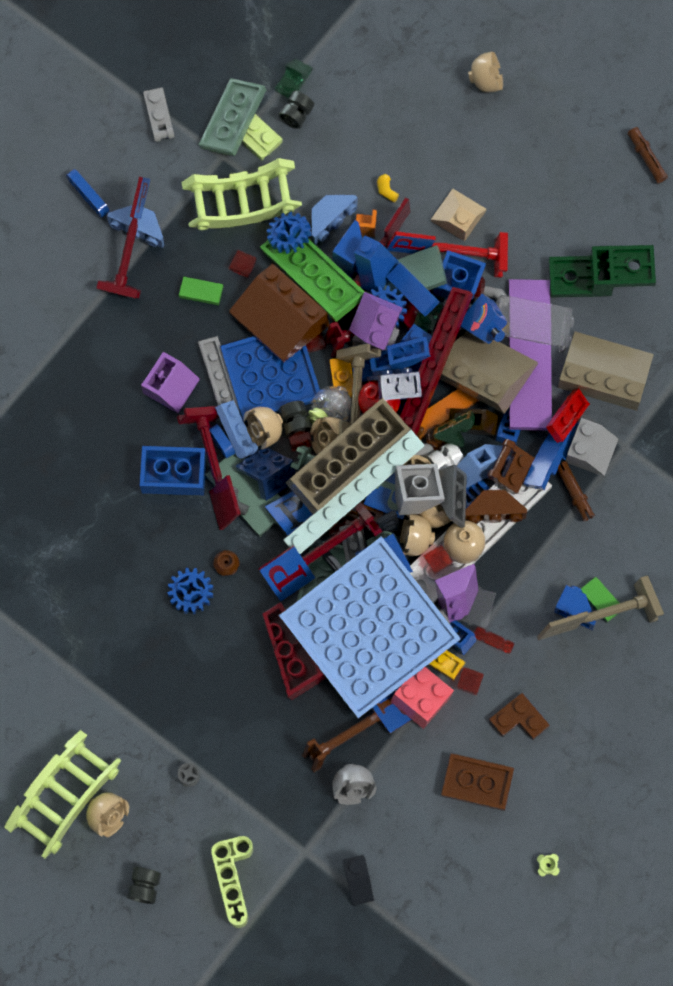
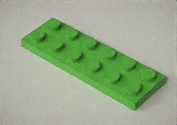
[260,231,365,322]

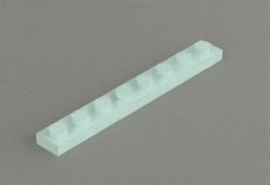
[284,430,425,554]

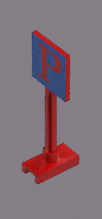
[386,231,508,278]

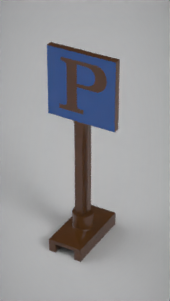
[302,686,412,773]

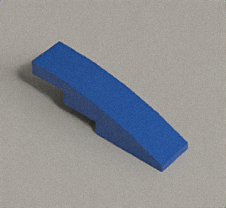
[352,336,430,382]
[524,422,579,490]

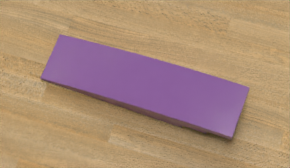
[509,279,552,430]

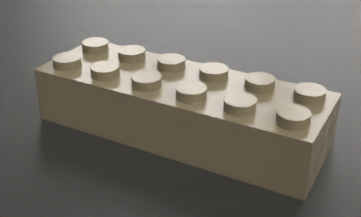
[285,398,410,514]

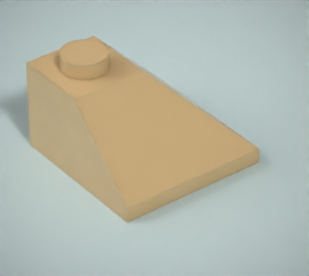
[431,189,487,242]

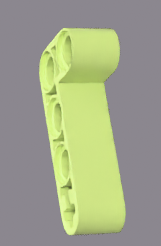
[212,836,253,928]

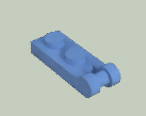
[215,400,258,459]

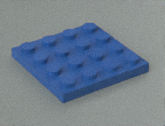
[220,336,323,423]

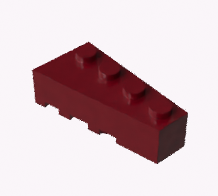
[263,602,327,700]

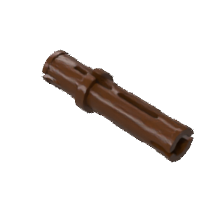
[627,127,668,184]
[557,461,595,522]

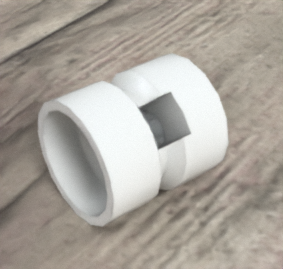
[426,441,464,471]

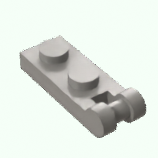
[143,87,175,142]

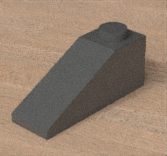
[439,464,467,528]

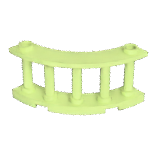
[182,158,302,230]
[4,730,121,858]

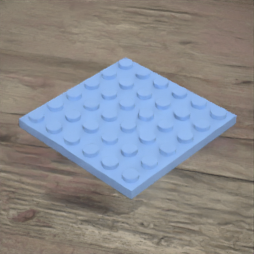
[279,536,461,718]

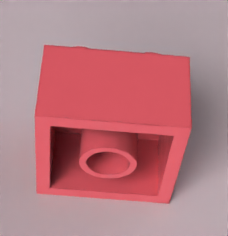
[391,667,454,729]

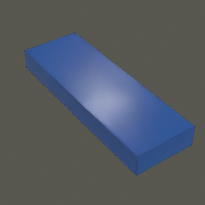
[386,263,440,317]

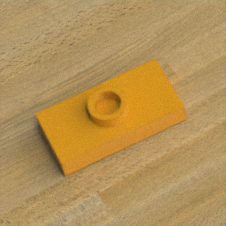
[330,358,353,400]

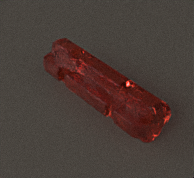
[474,627,514,654]

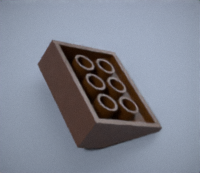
[229,264,329,363]

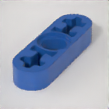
[66,169,110,218]

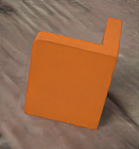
[356,210,377,237]

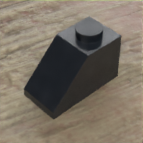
[343,855,374,906]

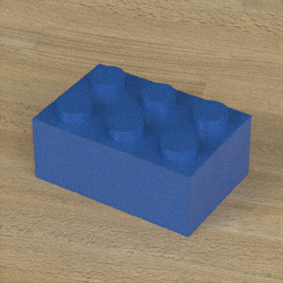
[140,446,206,496]

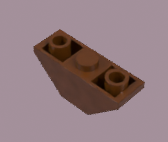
[465,490,527,524]

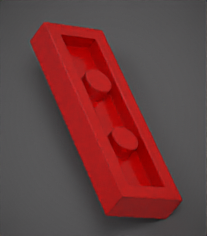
[546,388,590,443]

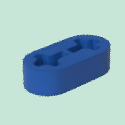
[209,424,236,459]

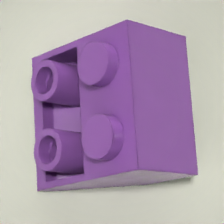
[141,352,200,413]

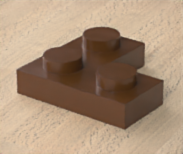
[489,693,550,740]

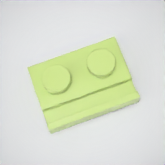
[242,114,283,161]

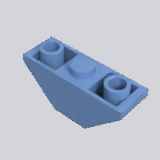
[312,195,357,245]
[107,205,164,248]
[457,444,510,488]

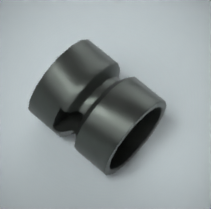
[278,91,315,129]
[278,401,312,438]
[127,867,161,904]

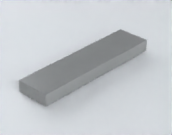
[198,336,240,413]

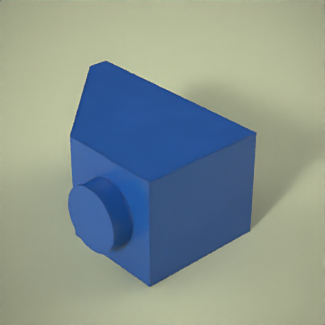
[554,585,596,631]

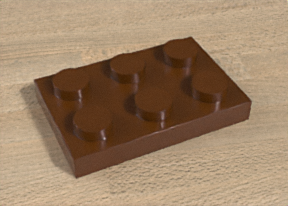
[441,753,514,811]

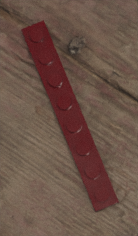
[400,287,473,436]

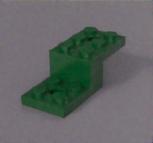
[549,245,656,298]

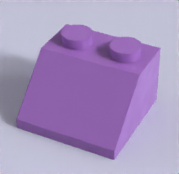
[349,292,403,350]
[435,564,478,623]

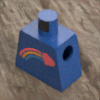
[461,294,507,344]

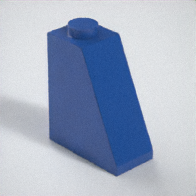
[354,235,399,293]

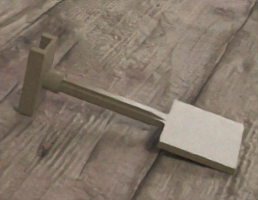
[336,344,381,435]
[537,575,664,640]

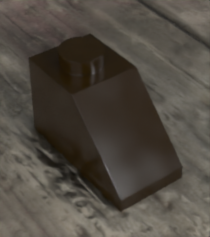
[447,408,498,436]

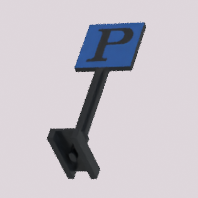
[264,492,342,572]

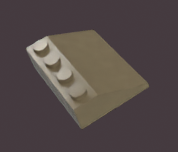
[440,331,538,414]
[558,332,654,411]

